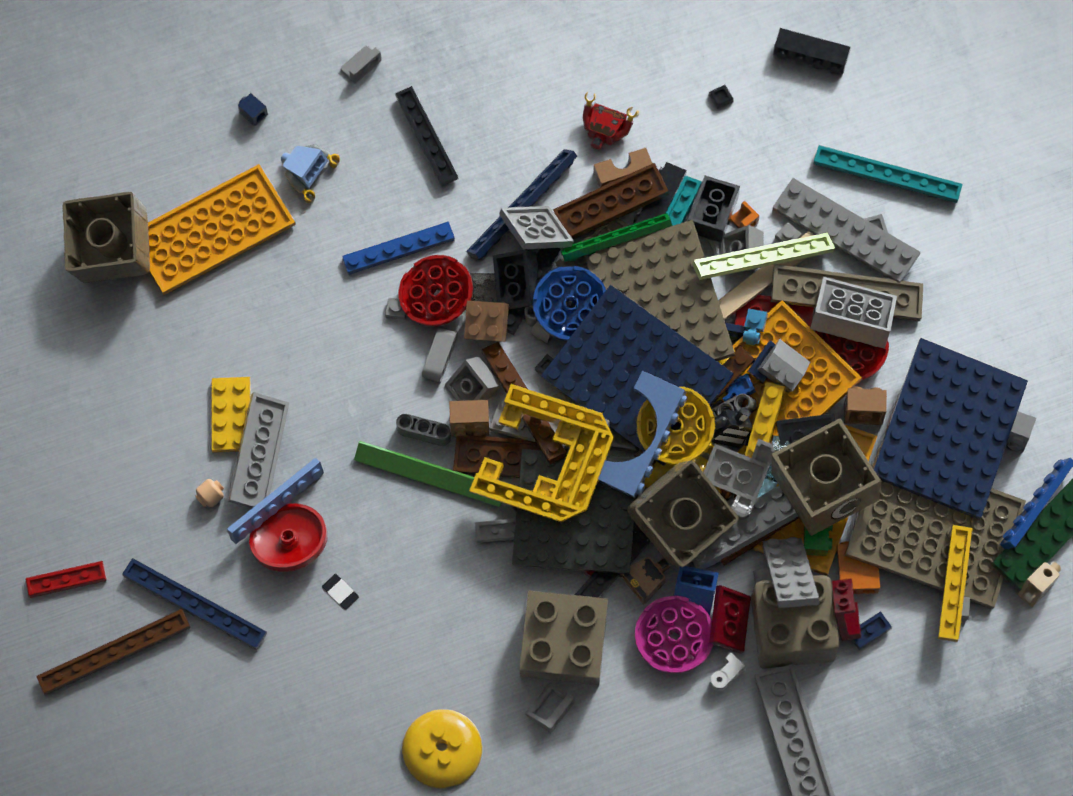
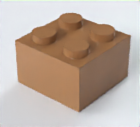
[464,301,509,342]
[844,386,887,425]
[449,400,490,437]

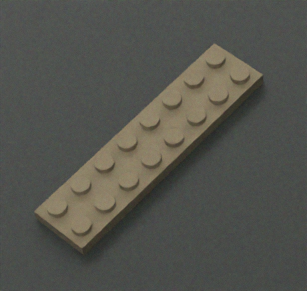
[771,264,923,321]

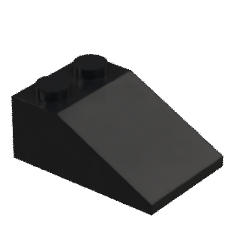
[492,249,538,310]

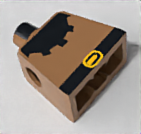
[621,557,670,605]

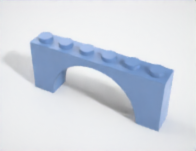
[598,371,687,499]

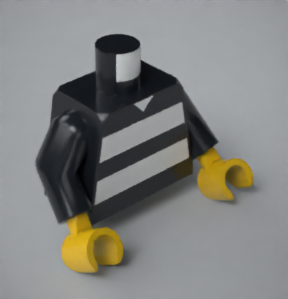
[704,407,752,455]

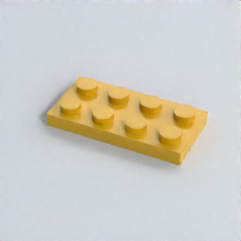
[212,377,251,453]

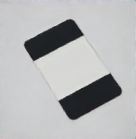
[322,574,359,610]

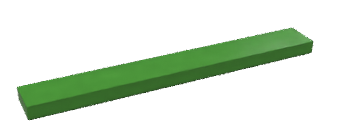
[354,441,502,507]

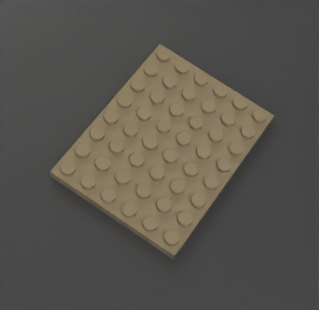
[585,220,735,361]
[845,448,1026,609]

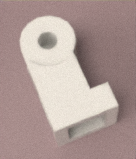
[710,653,745,692]

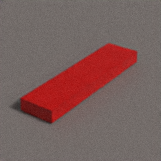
[25,561,107,598]

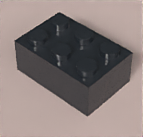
[688,175,740,243]

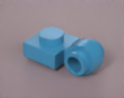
[743,309,768,345]

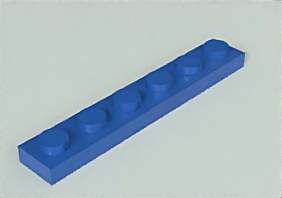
[342,221,455,275]
[999,457,1073,549]

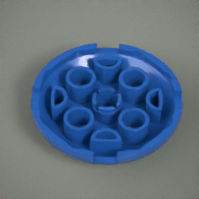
[533,266,606,341]

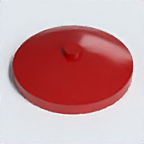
[249,503,328,572]

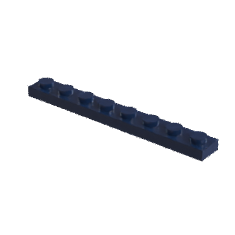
[466,149,578,259]
[122,558,267,650]

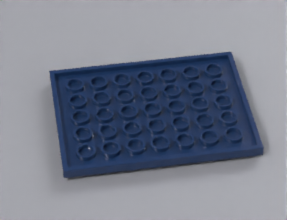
[541,285,734,467]
[873,338,1028,520]

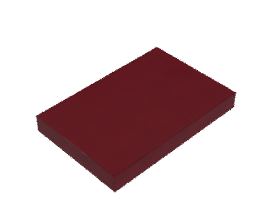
[709,585,751,653]

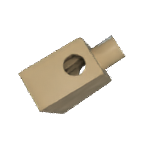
[1018,562,1061,608]

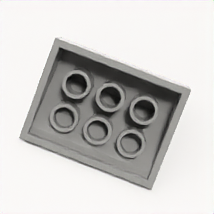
[810,277,897,349]

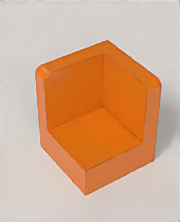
[730,201,760,228]

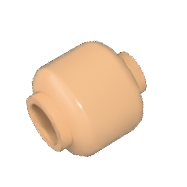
[195,479,224,508]

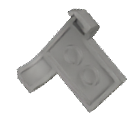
[703,439,775,518]

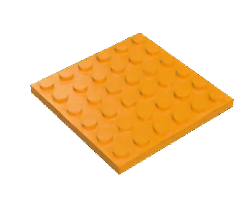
[720,300,862,452]

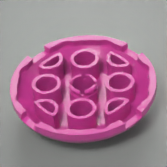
[635,596,713,673]

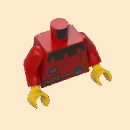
[582,92,639,150]

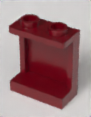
[832,579,862,641]

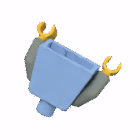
[281,144,340,203]

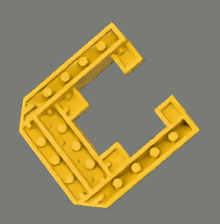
[469,384,614,522]

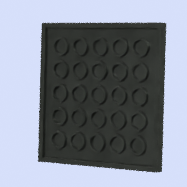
[512,449,636,574]

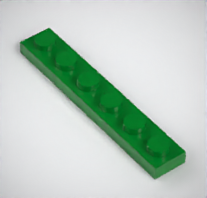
[560,213,673,262]

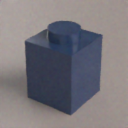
[238,93,268,126]

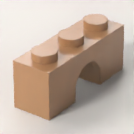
[593,147,652,188]

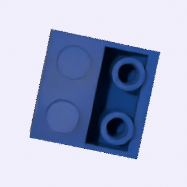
[674,566,719,616]

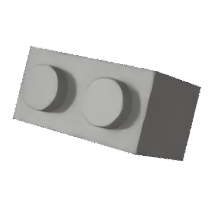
[1006,411,1036,452]

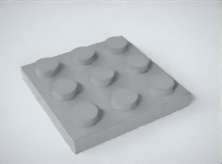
[499,206,574,249]

